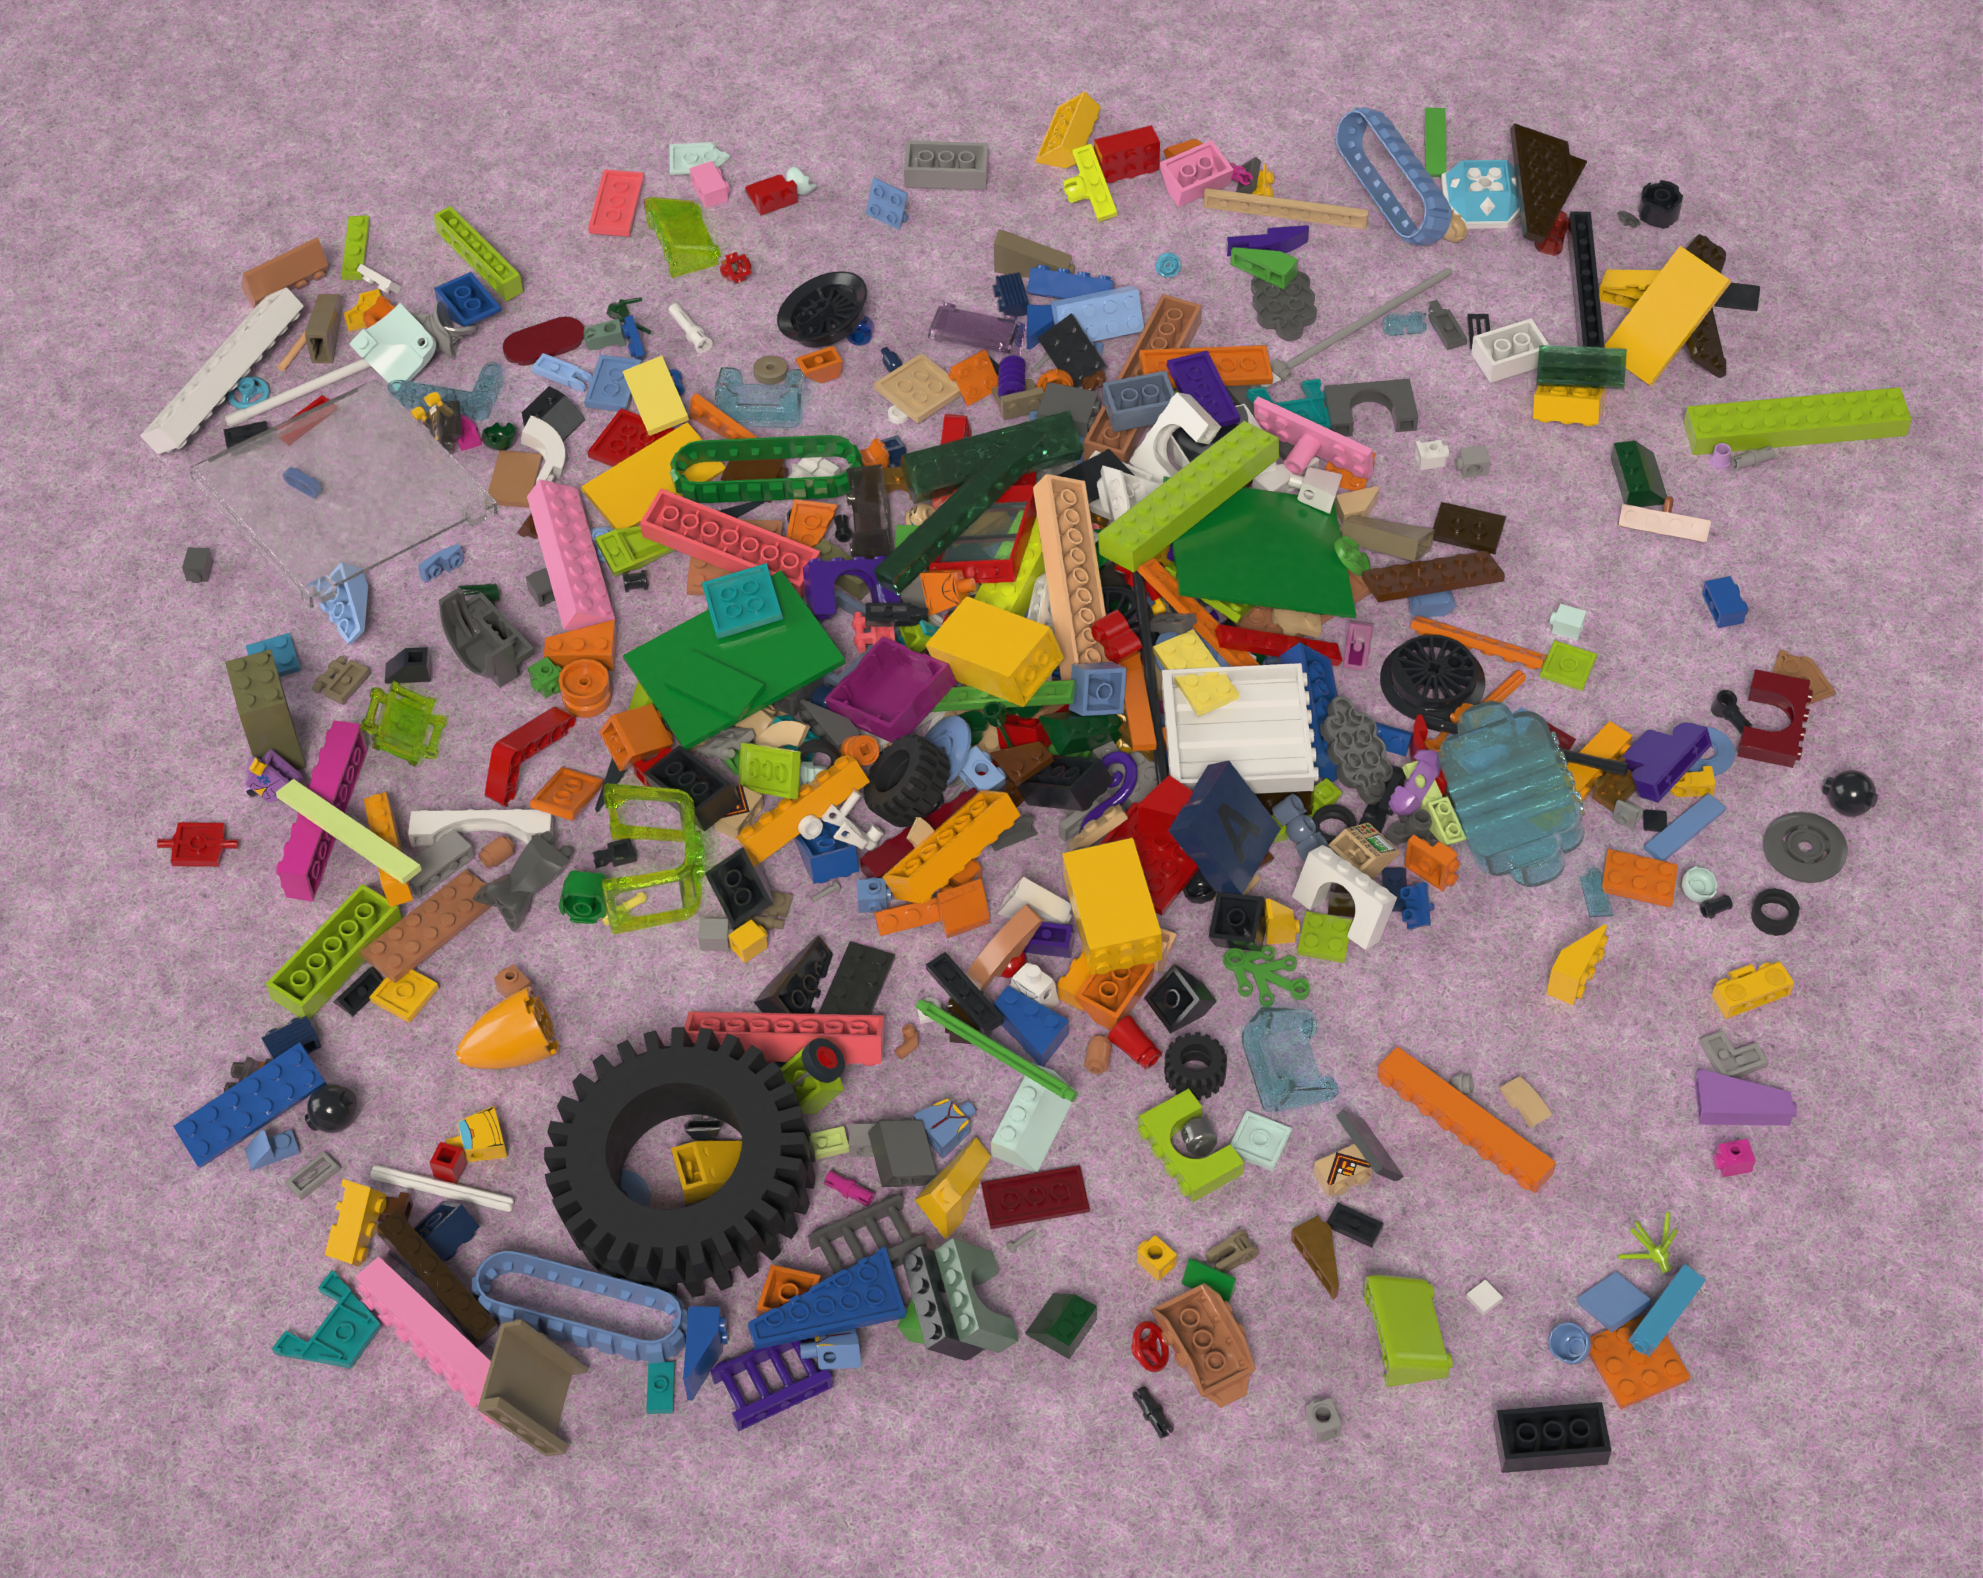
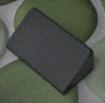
[1715,283,1760,312]
[333,967,383,1017]

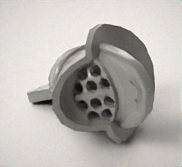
[411,301,476,359]

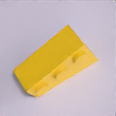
[1599,269,1661,309]

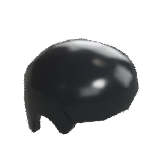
[1183,869,1217,904]

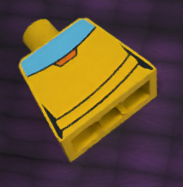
[445,1106,507,1162]

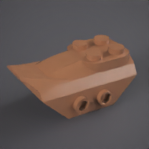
[1150,1283,1256,1408]

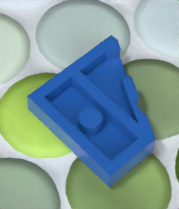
[621,315,645,361]

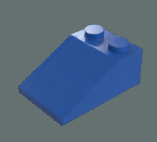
[434,272,502,327]
[794,817,859,884]
[683,1306,728,1400]

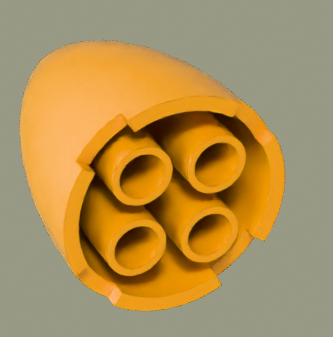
[456,986,560,1069]

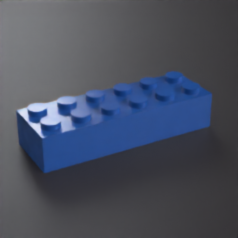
[1280,642,1338,782]

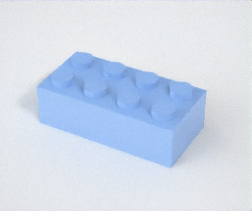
[1051,285,1144,342]

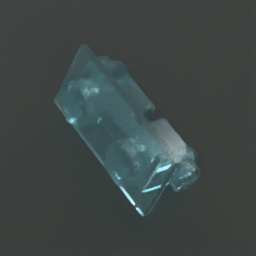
[1381,311,1427,336]
[1580,868,1613,917]

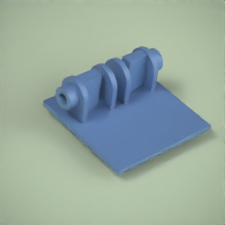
[866,177,909,230]

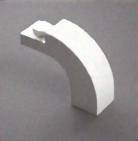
[521,416,565,483]

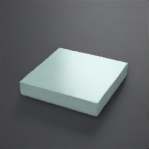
[1230,1110,1293,1171]

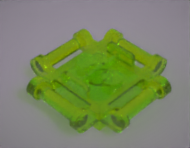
[360,681,447,767]

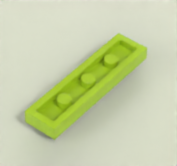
[341,215,370,280]

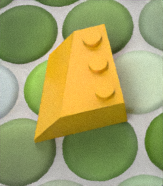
[1533,377,1609,426]

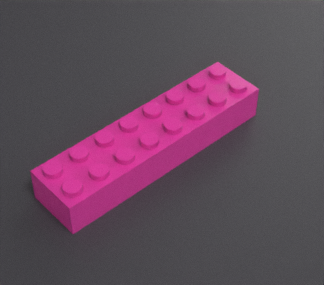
[276,720,368,901]

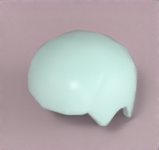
[786,167,817,195]
[1681,866,1717,902]

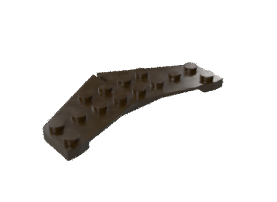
[1684,234,1727,378]

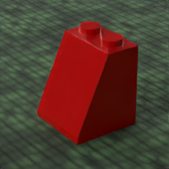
[1137,775,1193,843]

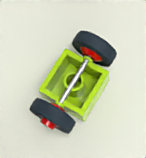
[780,1038,845,1114]

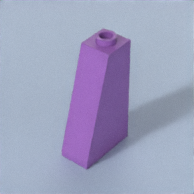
[1695,1069,1797,1126]

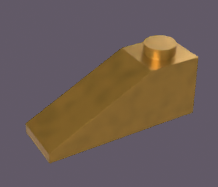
[1291,1215,1339,1299]

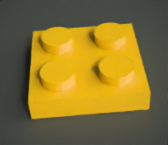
[369,969,439,1024]

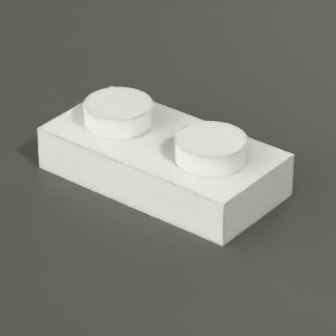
[357,264,401,294]

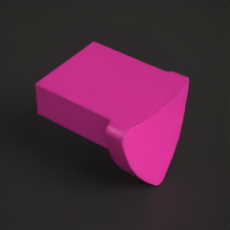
[451,414,482,451]

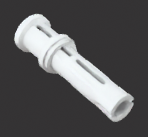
[668,303,713,354]

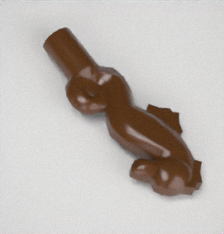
[1082,370,1106,391]

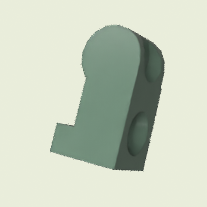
[584,319,626,350]

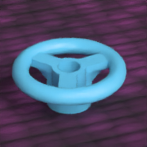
[227,376,270,409]

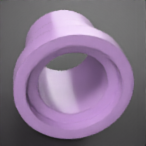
[1709,443,1731,469]

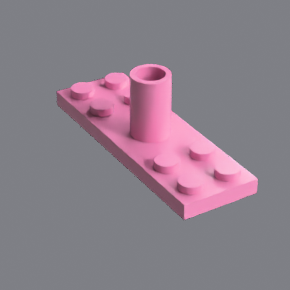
[1254,397,1373,480]

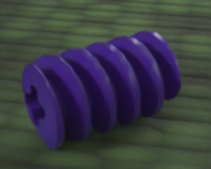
[998,355,1026,398]

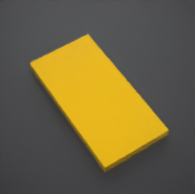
[1605,246,1731,386]
[581,422,726,529]

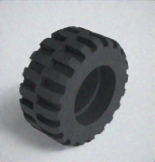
[863,734,950,827]

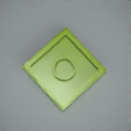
[1539,640,1598,691]

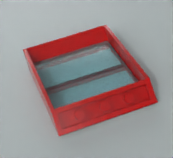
[929,484,1037,584]

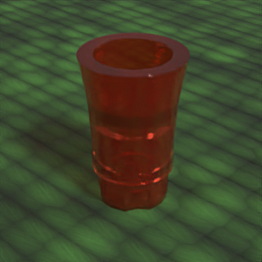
[1535,211,1569,256]

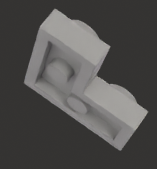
[1700,1031,1769,1078]

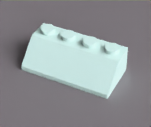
[991,1063,1077,1173]

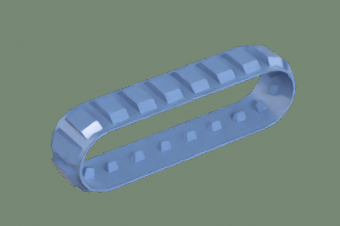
[1336,107,1452,246]
[472,1251,688,1364]

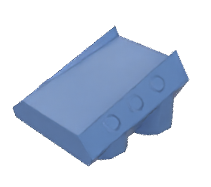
[1408,590,1457,618]

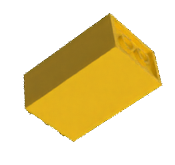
[926,596,1064,707]
[1062,838,1162,975]

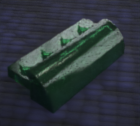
[1536,345,1627,390]

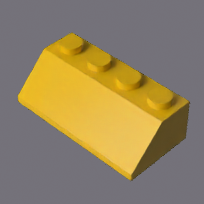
[1035,91,1101,169]

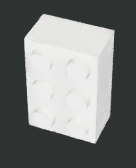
[1471,318,1551,383]

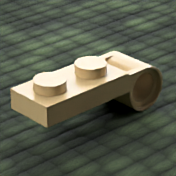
[1067,804,1128,852]

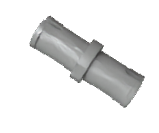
[1731,446,1776,470]

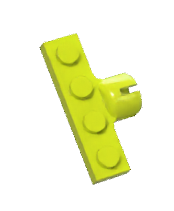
[1063,144,1117,222]

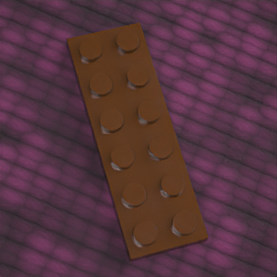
[1362,551,1505,602]

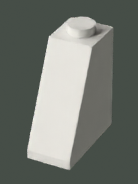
[997,877,1072,925]

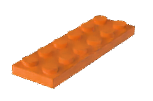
[1139,345,1273,388]

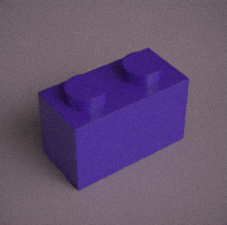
[1024,922,1075,958]

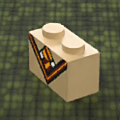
[714,784,764,840]
[1313,1144,1373,1197]

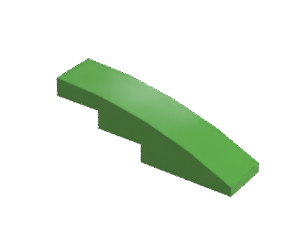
[1424,107,1446,177]

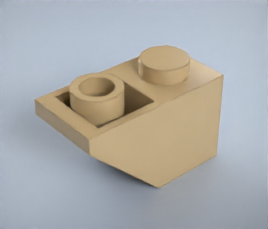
[1335,486,1379,524]

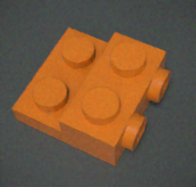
[1404,834,1461,892]

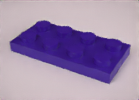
[1166,351,1241,427]

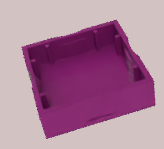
[825,636,957,743]

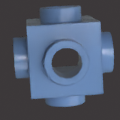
[857,877,892,913]

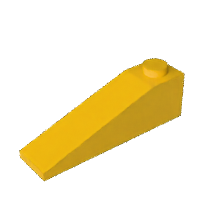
[914,1137,991,1239]

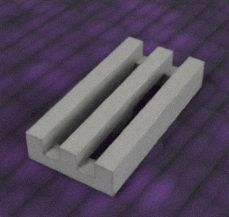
[285,1151,341,1201]

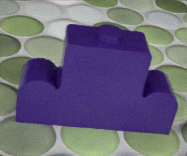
[1623,722,1712,803]

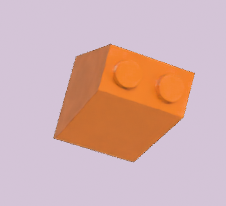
[599,704,673,772]

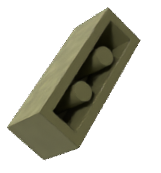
[814,539,870,601]

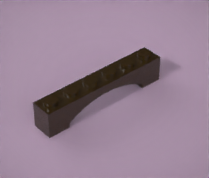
[377,1210,497,1348]

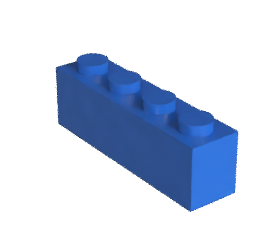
[1027,265,1116,300]

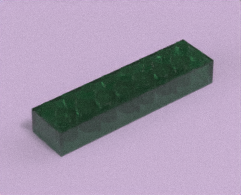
[900,410,1084,504]

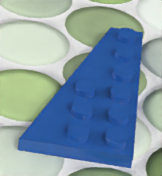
[748,1246,906,1350]

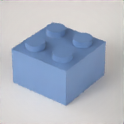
[1069,662,1126,716]

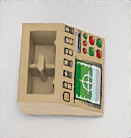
[1328,823,1400,880]

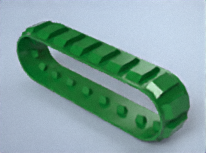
[670,435,863,503]

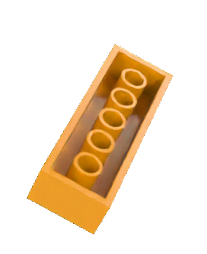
[883,790,1021,904]

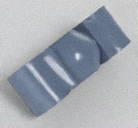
[1272,794,1329,862]

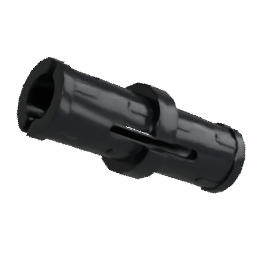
[1133,1386,1174,1438]

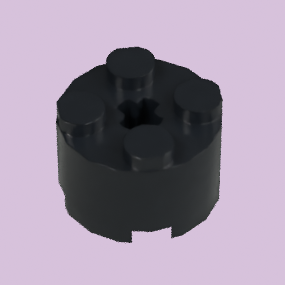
[1638,180,1683,229]

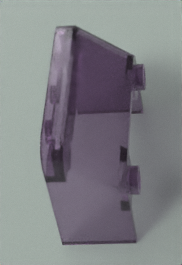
[927,302,1027,356]

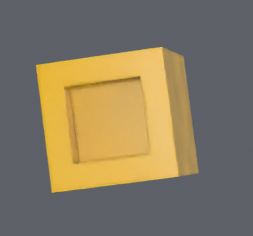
[1137,1235,1177,1282]

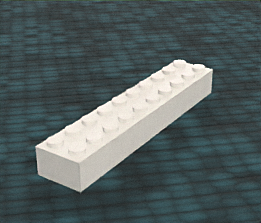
[140,287,303,454]

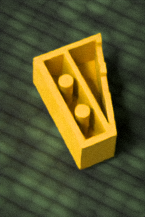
[325,1179,387,1267]

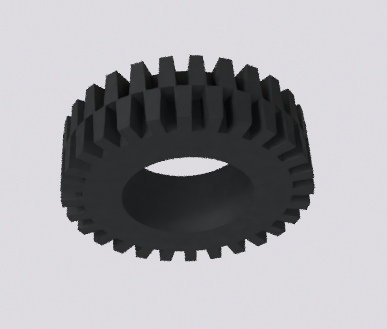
[544,1027,816,1297]

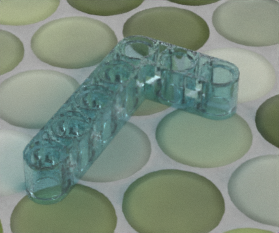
[387,362,504,421]

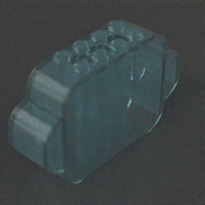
[1438,701,1585,887]

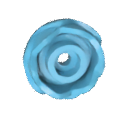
[1155,252,1181,277]

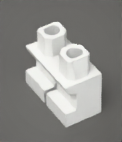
[788,457,840,478]

